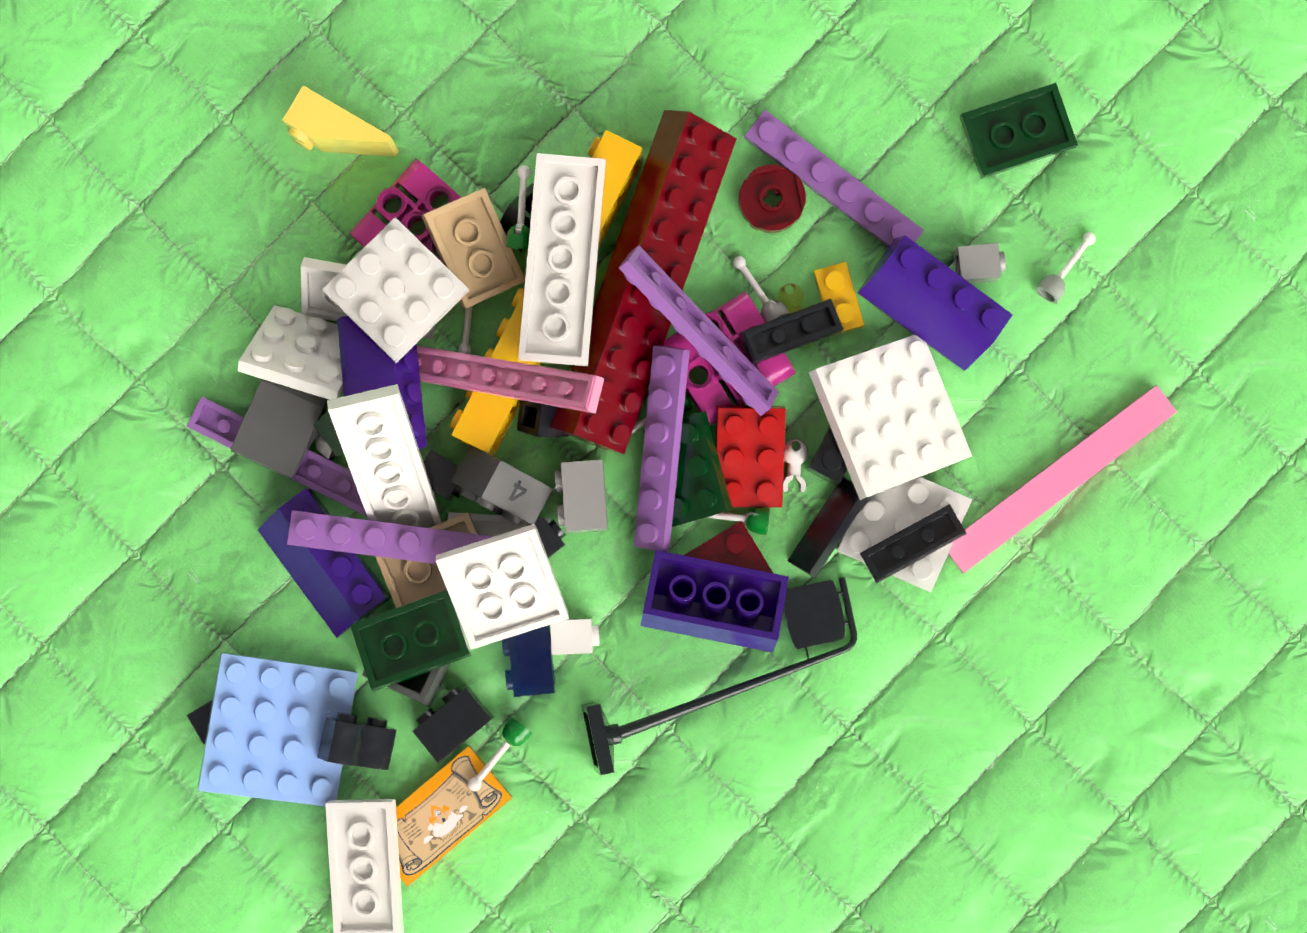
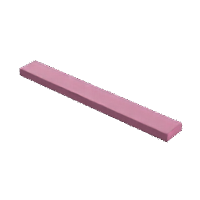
[417,346,604,413]
[948,385,1177,574]

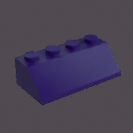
[857,235,1013,371]
[337,316,427,450]
[258,488,392,638]
[640,550,789,653]

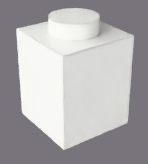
[550,619,600,655]

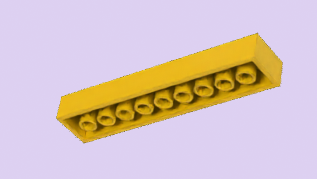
[450,130,643,457]

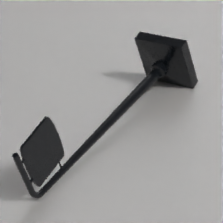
[581,577,857,775]

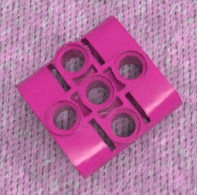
[349,159,462,262]
[663,291,795,426]

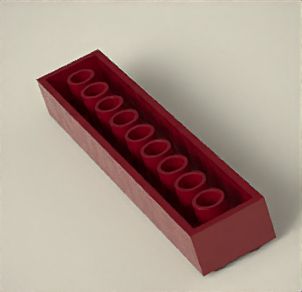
[550,110,737,454]

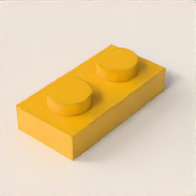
[813,262,865,336]

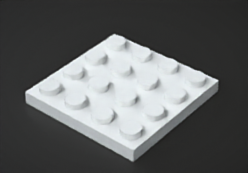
[809,335,972,500]

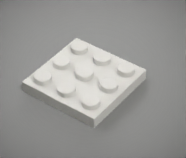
[322,218,469,363]
[238,305,343,400]
[838,477,972,593]
[436,524,569,649]

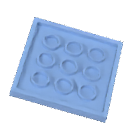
[197,653,358,806]

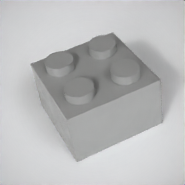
[555,460,608,533]

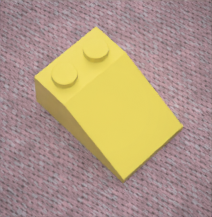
[282,86,399,157]

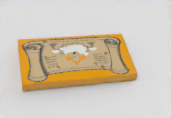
[396,745,513,887]

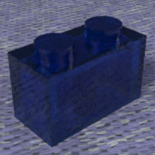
[502,625,556,697]

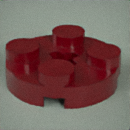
[739,164,806,233]

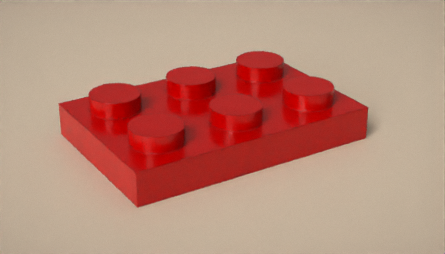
[716,405,786,507]

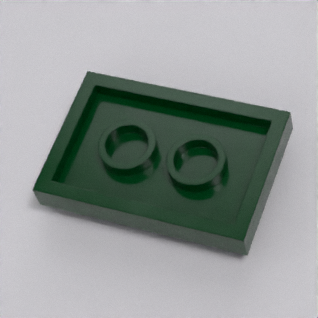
[960,83,1078,179]
[643,412,733,527]
[350,590,472,691]

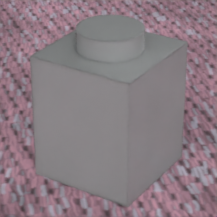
[953,243,1006,284]

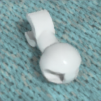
[783,439,808,492]

